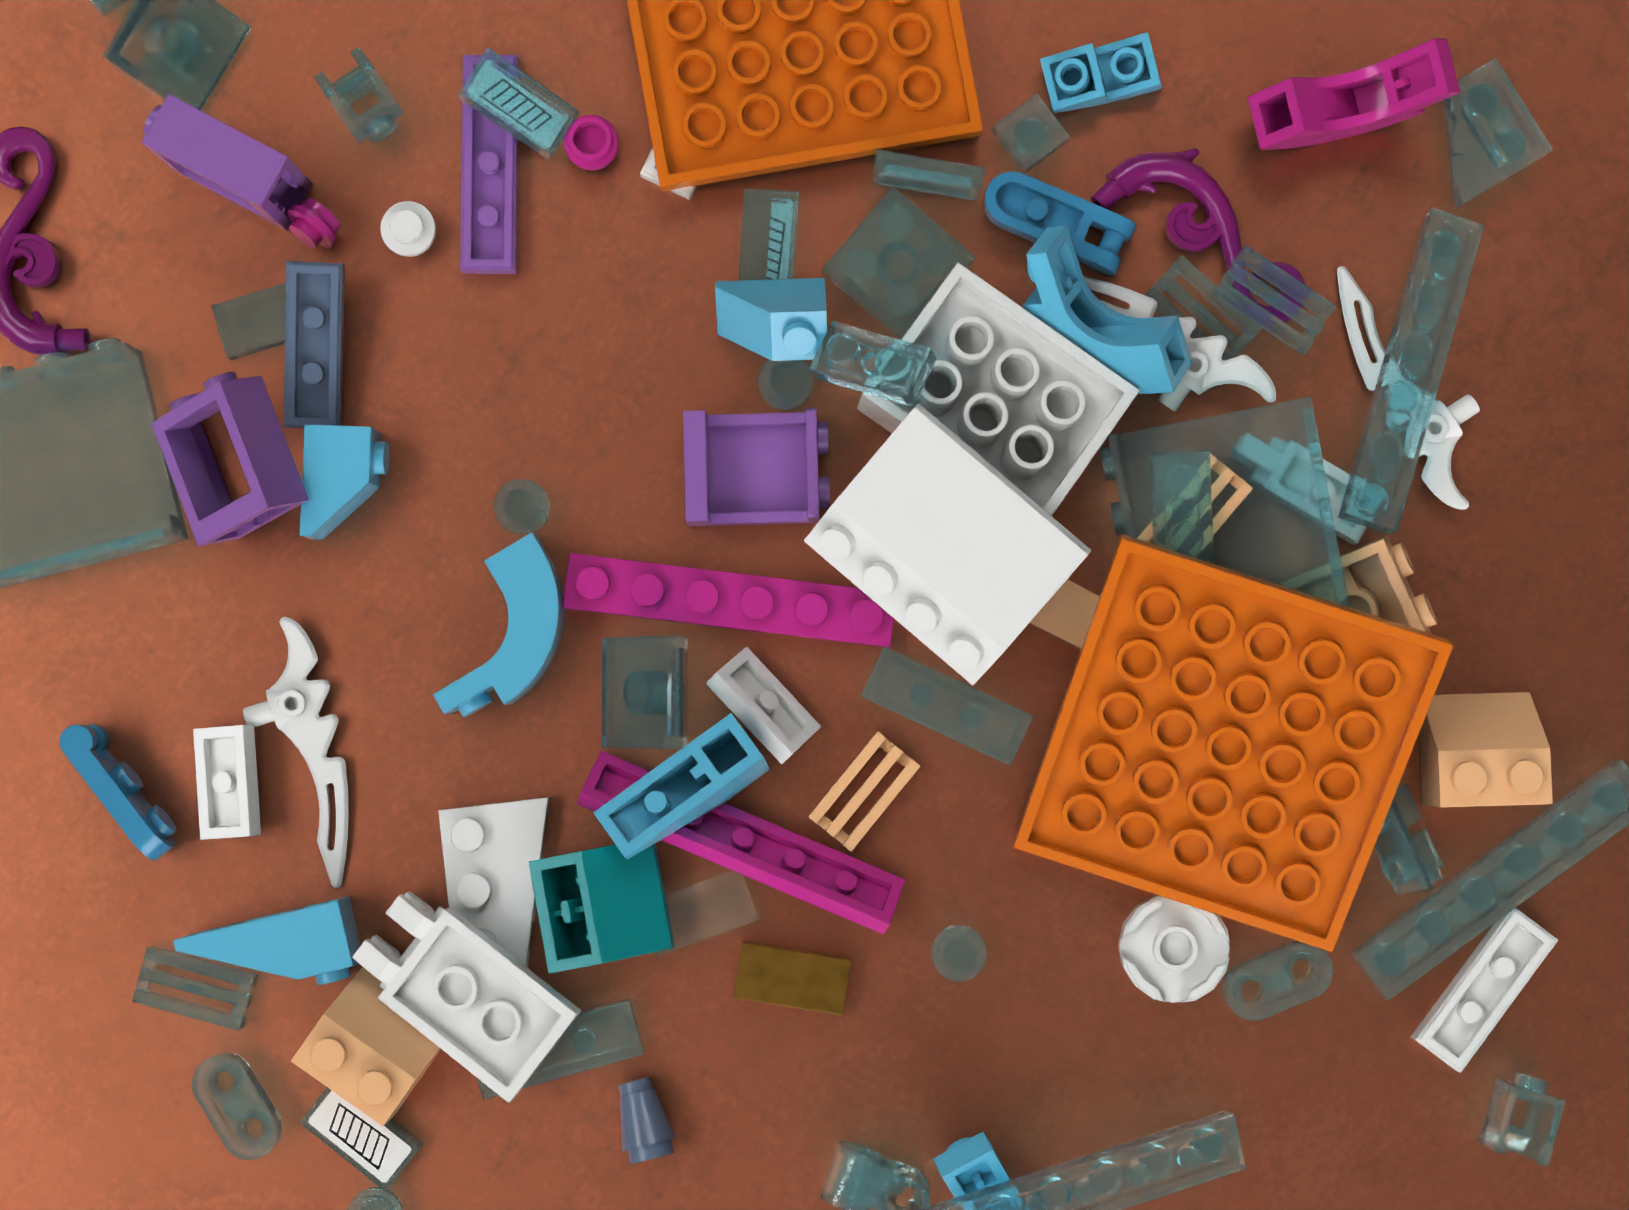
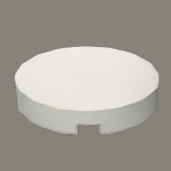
[1118,894,1230,1003]

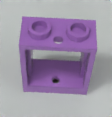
[141,93,313,231]
[151,372,309,547]

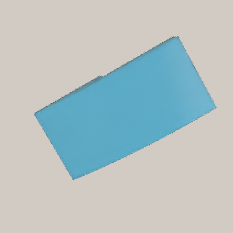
[1040,32,1163,113]

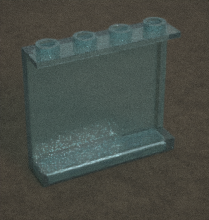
[0,338,189,589]
[1101,396,1349,607]

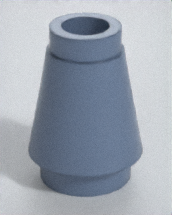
[618,1077,676,1164]

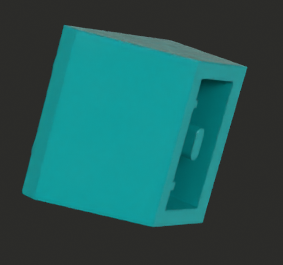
[528,843,675,973]

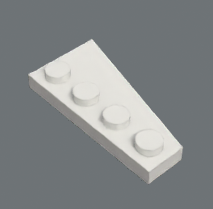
[438,797,551,968]

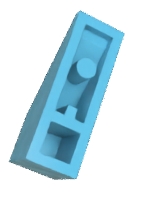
[593,713,770,859]
[173,896,361,985]

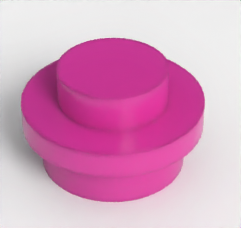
[564,115,619,170]
[287,198,341,249]

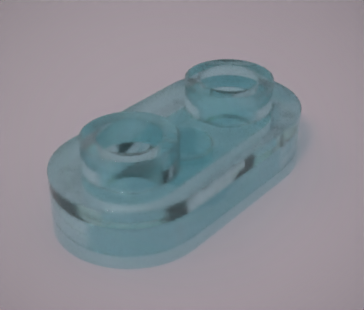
[1222,941,1333,1021]
[192,1053,282,1160]

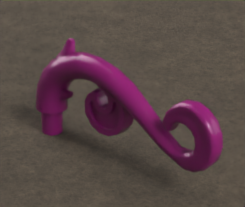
[0,126,91,356]
[1091,148,1307,327]

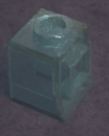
[314,47,404,143]
[1477,1072,1566,1167]

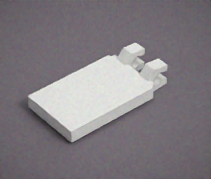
[352,891,581,1103]

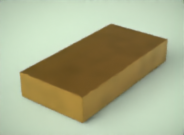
[733,941,851,1015]

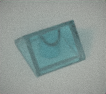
[102,0,251,110]
[602,635,688,749]

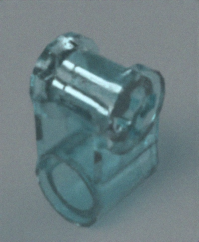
[820,1141,930,1210]

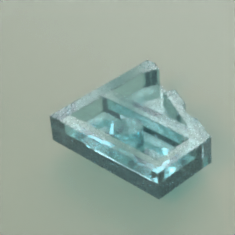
[1444,57,1553,208]

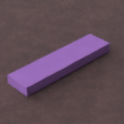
[460,55,520,274]

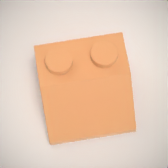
[1419,692,1553,807]
[291,967,441,1126]

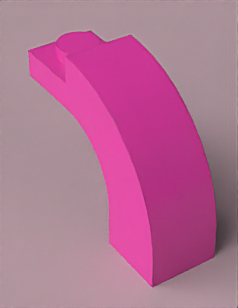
[1247,38,1460,150]

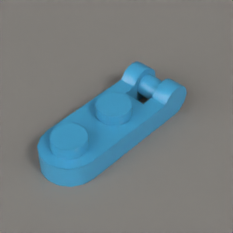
[983,171,1137,277]
[59,724,177,861]

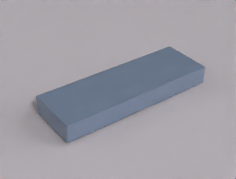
[284,261,345,428]

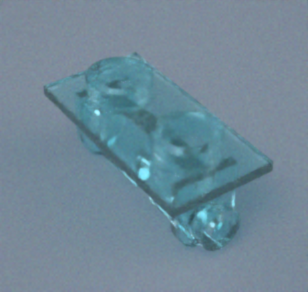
[1374,783,1444,895]

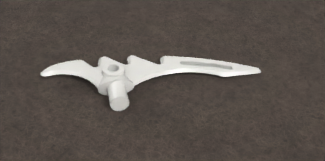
[1337,266,1480,510]
[1084,276,1276,412]
[243,617,349,888]

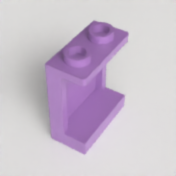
[683,408,830,526]

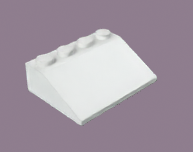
[857,262,1140,516]
[804,403,1091,685]

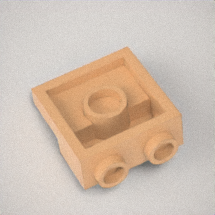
[1280,536,1438,634]

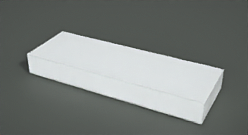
[1411,905,1558,1073]

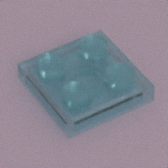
[822,187,976,340]

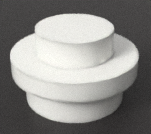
[380,201,436,257]

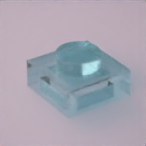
[992,94,1070,174]

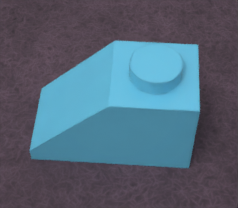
[715,278,828,361]
[299,424,390,540]

